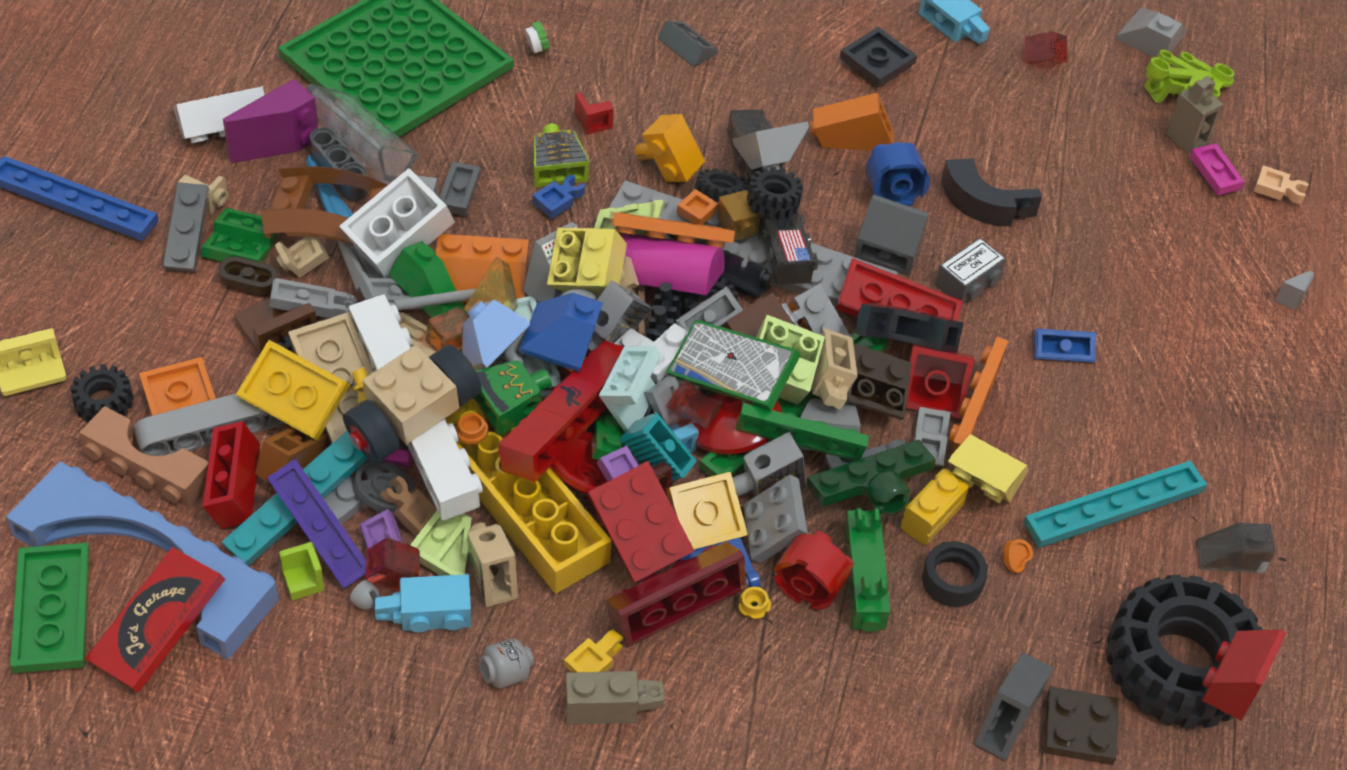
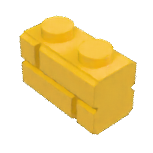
[900,468,969,545]

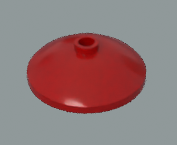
[688,392,782,454]
[551,431,607,495]

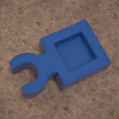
[532,175,585,219]

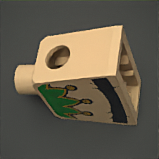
[467,523,518,607]

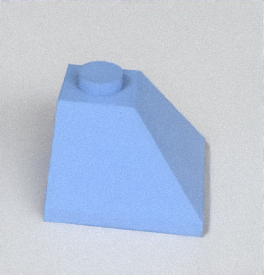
[462,299,530,371]

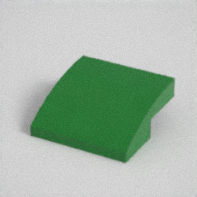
[201,208,279,263]

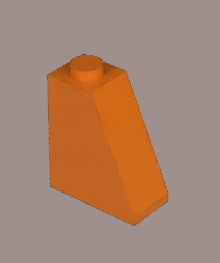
[810,92,894,151]

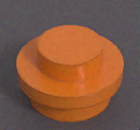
[455,413,488,444]

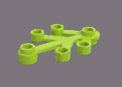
[1146,49,1235,99]

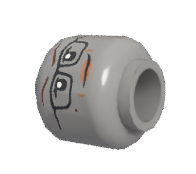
[479,638,534,689]

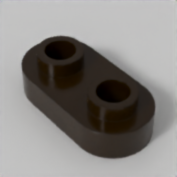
[218,257,278,295]

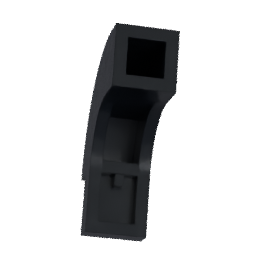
[941,158,1042,227]
[855,303,964,352]

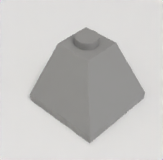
[1116,7,1187,57]
[733,121,809,171]

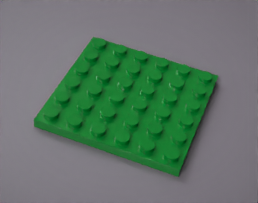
[278,0,514,145]

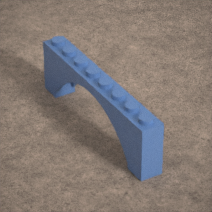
[6,461,279,660]

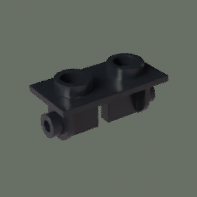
[718,250,772,297]

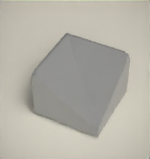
[1275,271,1314,310]

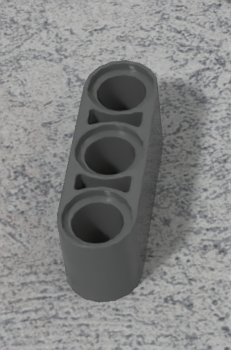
[310,127,368,201]

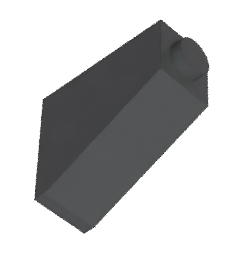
[974,652,1054,761]

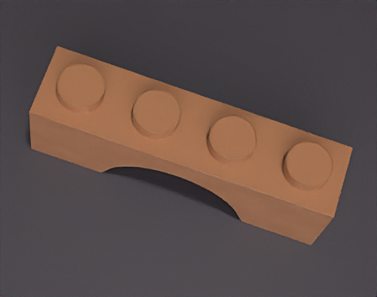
[79,406,208,508]

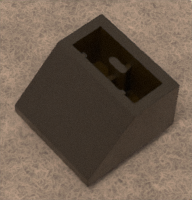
[846,344,912,420]

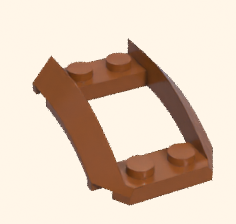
[261,166,388,250]

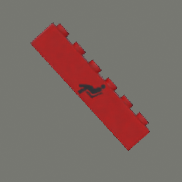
[498,340,624,482]

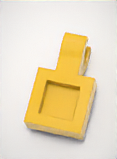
[564,629,623,672]

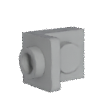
[645,376,689,426]

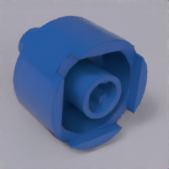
[865,142,930,206]

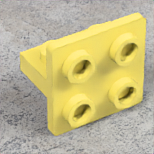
[0,328,67,396]

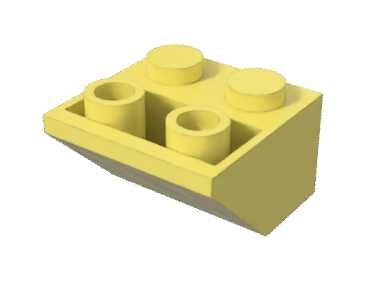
[547,228,627,299]
[948,434,1029,504]

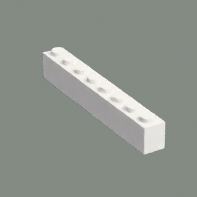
[348,294,483,521]

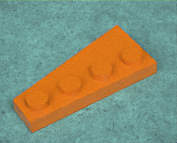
[948,337,1009,455]

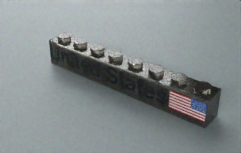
[727,109,818,285]

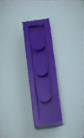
[267,459,372,589]

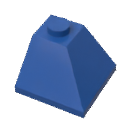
[519,293,603,372]

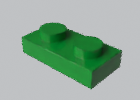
[592,414,625,460]

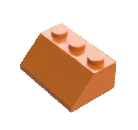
[436,234,529,306]

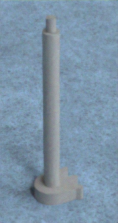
[389,270,511,310]

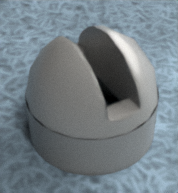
[350,580,380,610]

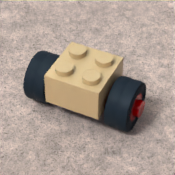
[343,345,482,463]

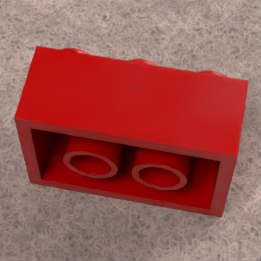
[586,461,695,582]

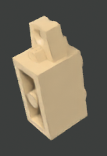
[811,328,858,409]

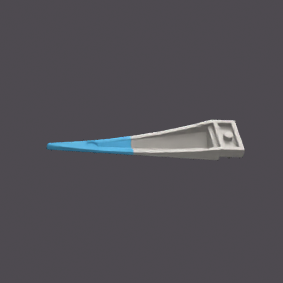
[306,154,422,309]

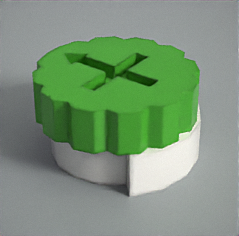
[525,21,550,53]

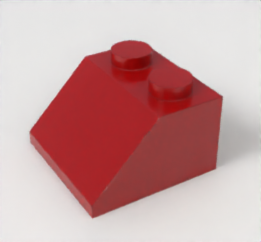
[906,344,975,419]
[1202,629,1287,721]

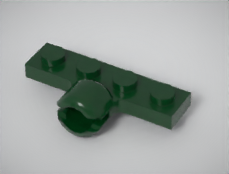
[806,439,936,516]

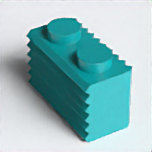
[620,412,697,486]

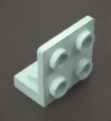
[599,346,661,432]

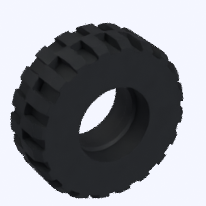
[1106,574,1263,729]

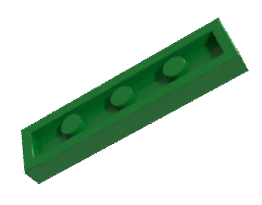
[735,403,869,461]

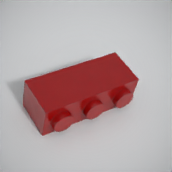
[202,421,261,529]

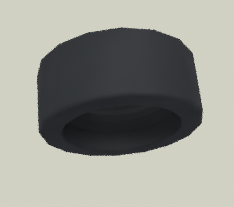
[922,541,988,607]

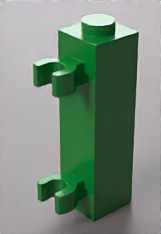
[843,508,890,632]

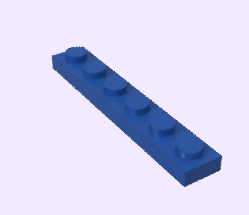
[0,156,159,241]

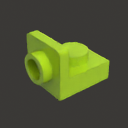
[1144,77,1190,103]

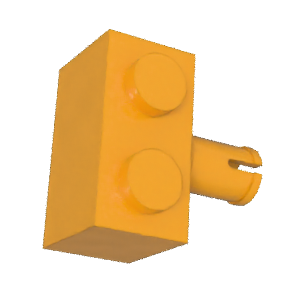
[635,114,705,182]

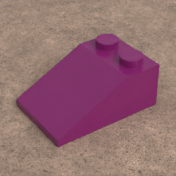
[223,79,318,163]

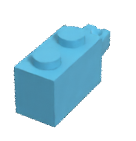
[918,0,990,44]
[375,574,471,633]

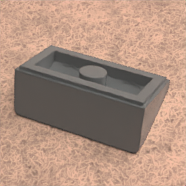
[659,21,719,66]

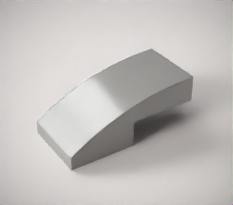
[914,407,950,468]

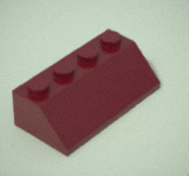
[606,541,747,648]

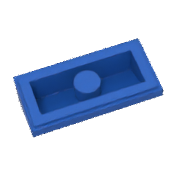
[1032,328,1096,363]

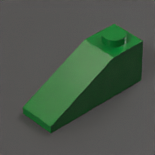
[389,241,469,337]

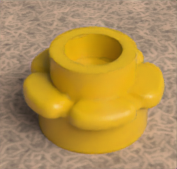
[738,587,771,619]

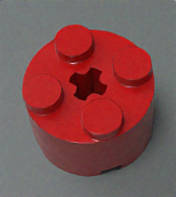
[773,531,854,610]

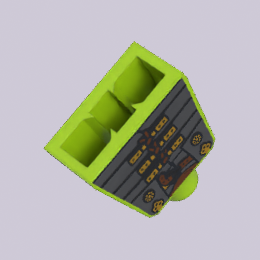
[534,124,589,187]

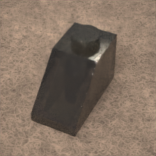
[1196,522,1276,573]

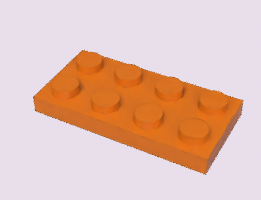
[609,211,735,248]

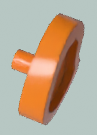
[1004,539,1033,573]

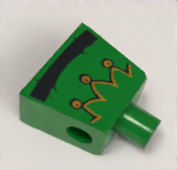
[474,360,552,436]

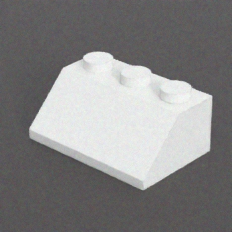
[173,86,265,143]
[339,168,455,278]

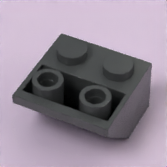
[854,195,929,276]

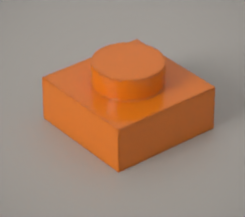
[676,189,718,225]

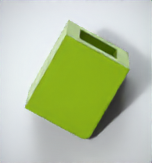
[279,542,325,600]

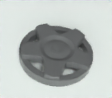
[353,460,415,513]

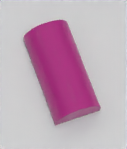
[618,232,725,295]

